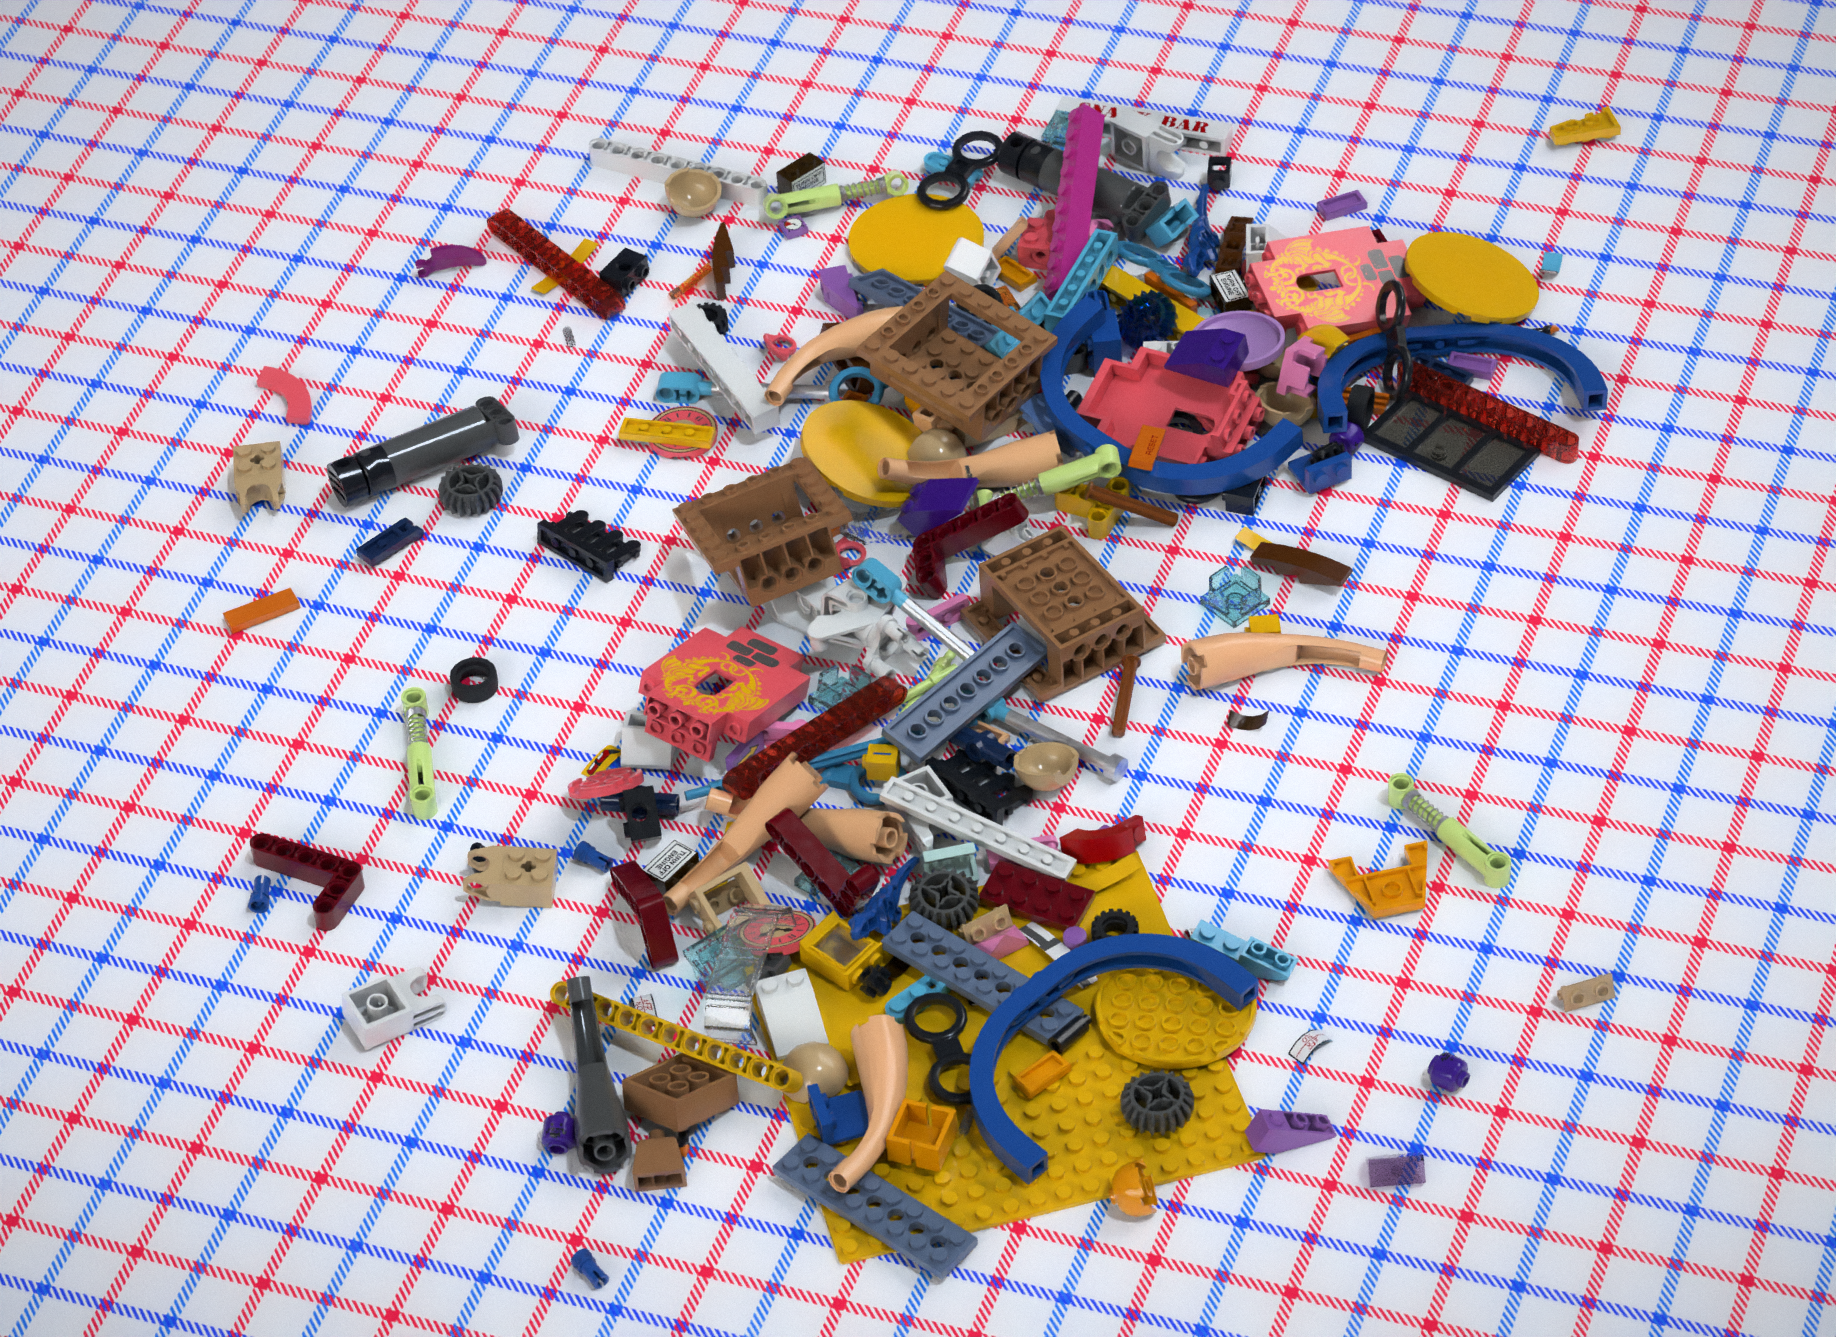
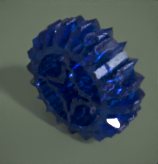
[1116,290,1178,350]

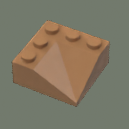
[622,1053,739,1132]

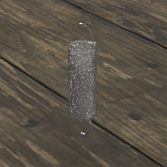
[562,324,576,351]
[958,1105,974,1139]

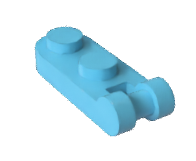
[924,152,984,189]
[885,974,951,1024]

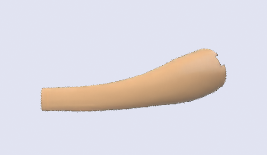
[764,306,903,406]
[877,430,1064,488]
[1181,632,1388,690]
[663,752,829,915]
[705,787,908,864]
[828,1015,908,1193]

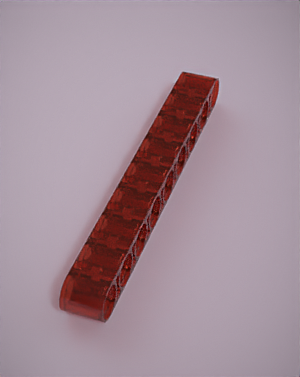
[487,208,626,320]
[1397,360,1579,464]
[722,676,908,800]

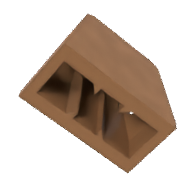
[632,1129,687,1192]

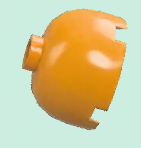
[1108,1160,1158,1217]

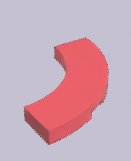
[257,366,312,425]

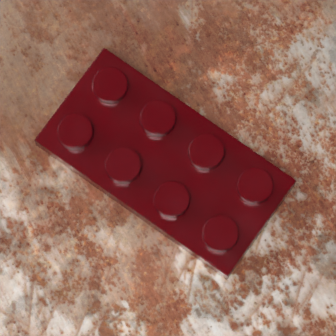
[979,859,1095,931]

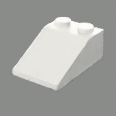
[754,968,829,1060]

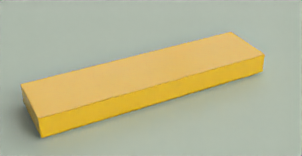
[618,417,716,449]

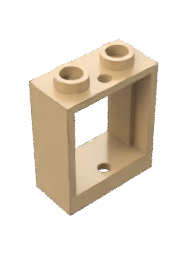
[688,861,773,941]

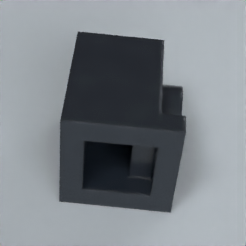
[1207,156,1232,191]

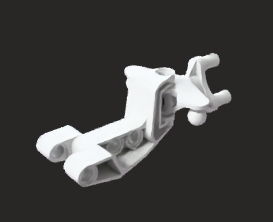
[761,575,930,683]

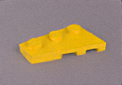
[1549,106,1621,145]

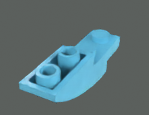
[1190,919,1299,980]

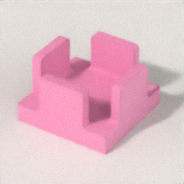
[1276,336,1328,398]

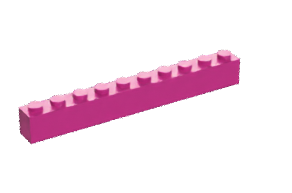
[1044,103,1105,301]

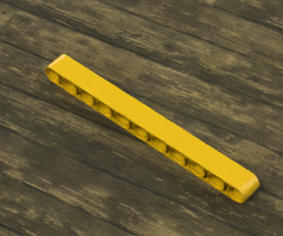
[550,981,803,1094]

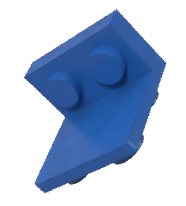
[807,1083,868,1145]

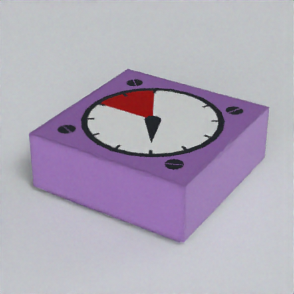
[778,214,809,240]

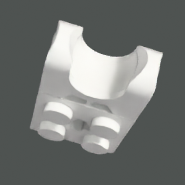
[1110,108,1185,180]
[883,765,963,854]
[341,967,448,1050]

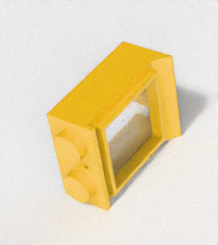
[799,910,883,992]

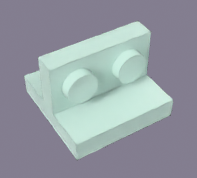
[919,842,980,882]

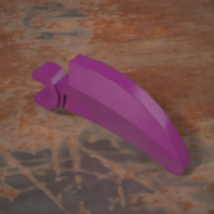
[415,244,487,278]

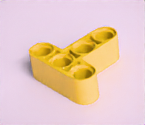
[1054,477,1130,540]

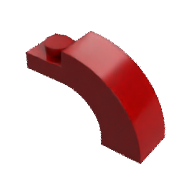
[1059,815,1146,864]

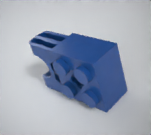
[1084,290,1122,377]

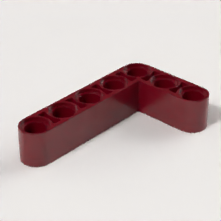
[913,493,1029,598]
[765,807,880,918]
[249,833,365,931]
[610,860,679,969]

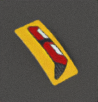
[581,745,621,777]

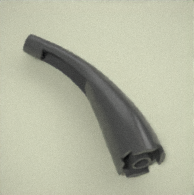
[566,976,632,1174]

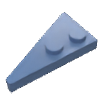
[1019,393,1076,457]

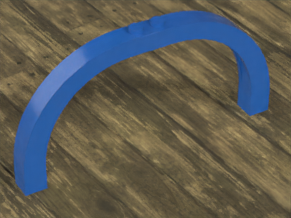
[1040,296,1303,495]
[1317,322,1608,434]
[969,933,1259,1185]

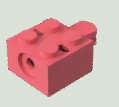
[1017,209,1056,270]

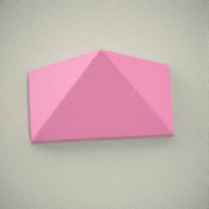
[973,925,1029,960]

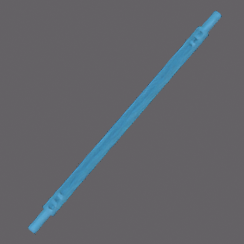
[684,718,978,801]

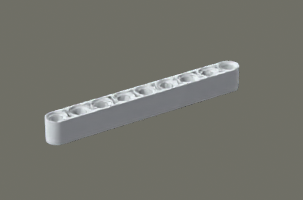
[588,137,768,207]

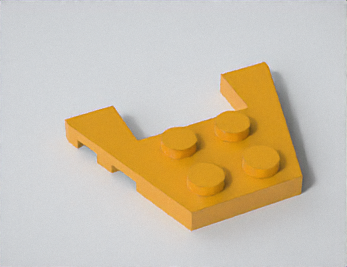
[1328,840,1428,919]

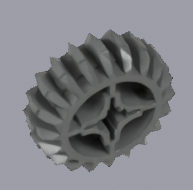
[438,462,503,517]
[908,866,980,932]
[1120,1068,1194,1136]

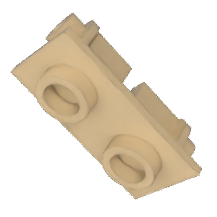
[704,879,747,916]
[957,904,1013,945]
[1557,973,1615,1012]

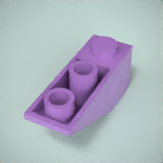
[819,265,864,319]
[1244,1109,1337,1154]

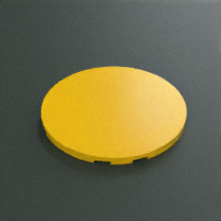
[848,194,984,286]
[1404,232,1539,324]
[800,400,923,508]
[1095,968,1257,1069]

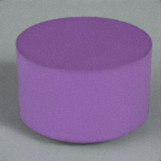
[1063,926,1087,950]

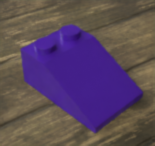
[1164,328,1249,388]
[897,478,979,538]

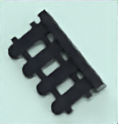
[537,510,641,583]
[925,748,1033,826]

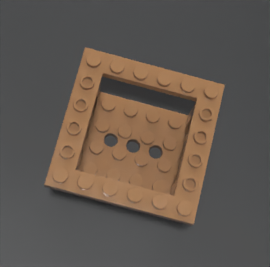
[856,270,1058,442]
[672,456,853,608]
[960,525,1166,703]

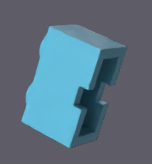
[1144,198,1199,248]

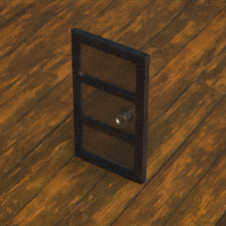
[1363,390,1541,502]

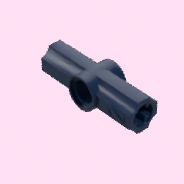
[948,726,1017,771]
[600,785,680,820]

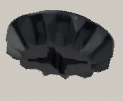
[1308,441,1345,465]

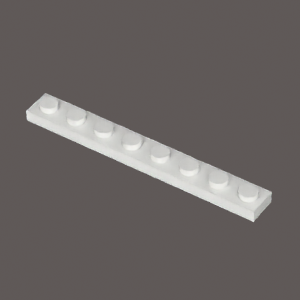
[879,776,1077,881]

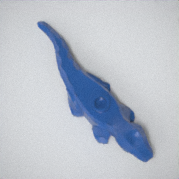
[1182,183,1220,277]
[848,856,920,941]

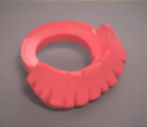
[763,333,797,361]
[835,536,867,569]

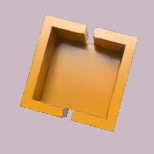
[886,1098,958,1172]

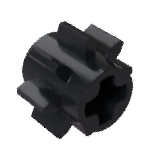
[859,964,892,998]

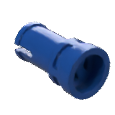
[573,841,614,873]
[248,875,271,913]
[570,1248,609,1289]

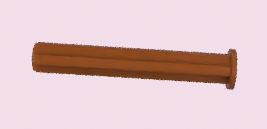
[1084,481,1179,527]
[1111,654,1141,737]

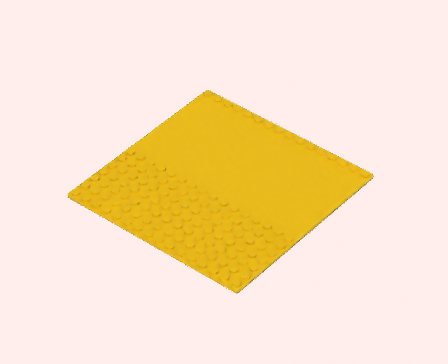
[735,850,1266,1265]

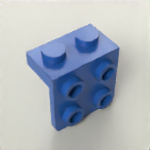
[1288,452,1352,494]

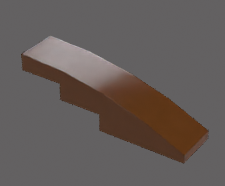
[1215,216,1254,274]
[712,222,735,301]
[1250,542,1353,587]

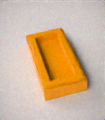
[997,255,1037,292]
[1012,1050,1072,1099]

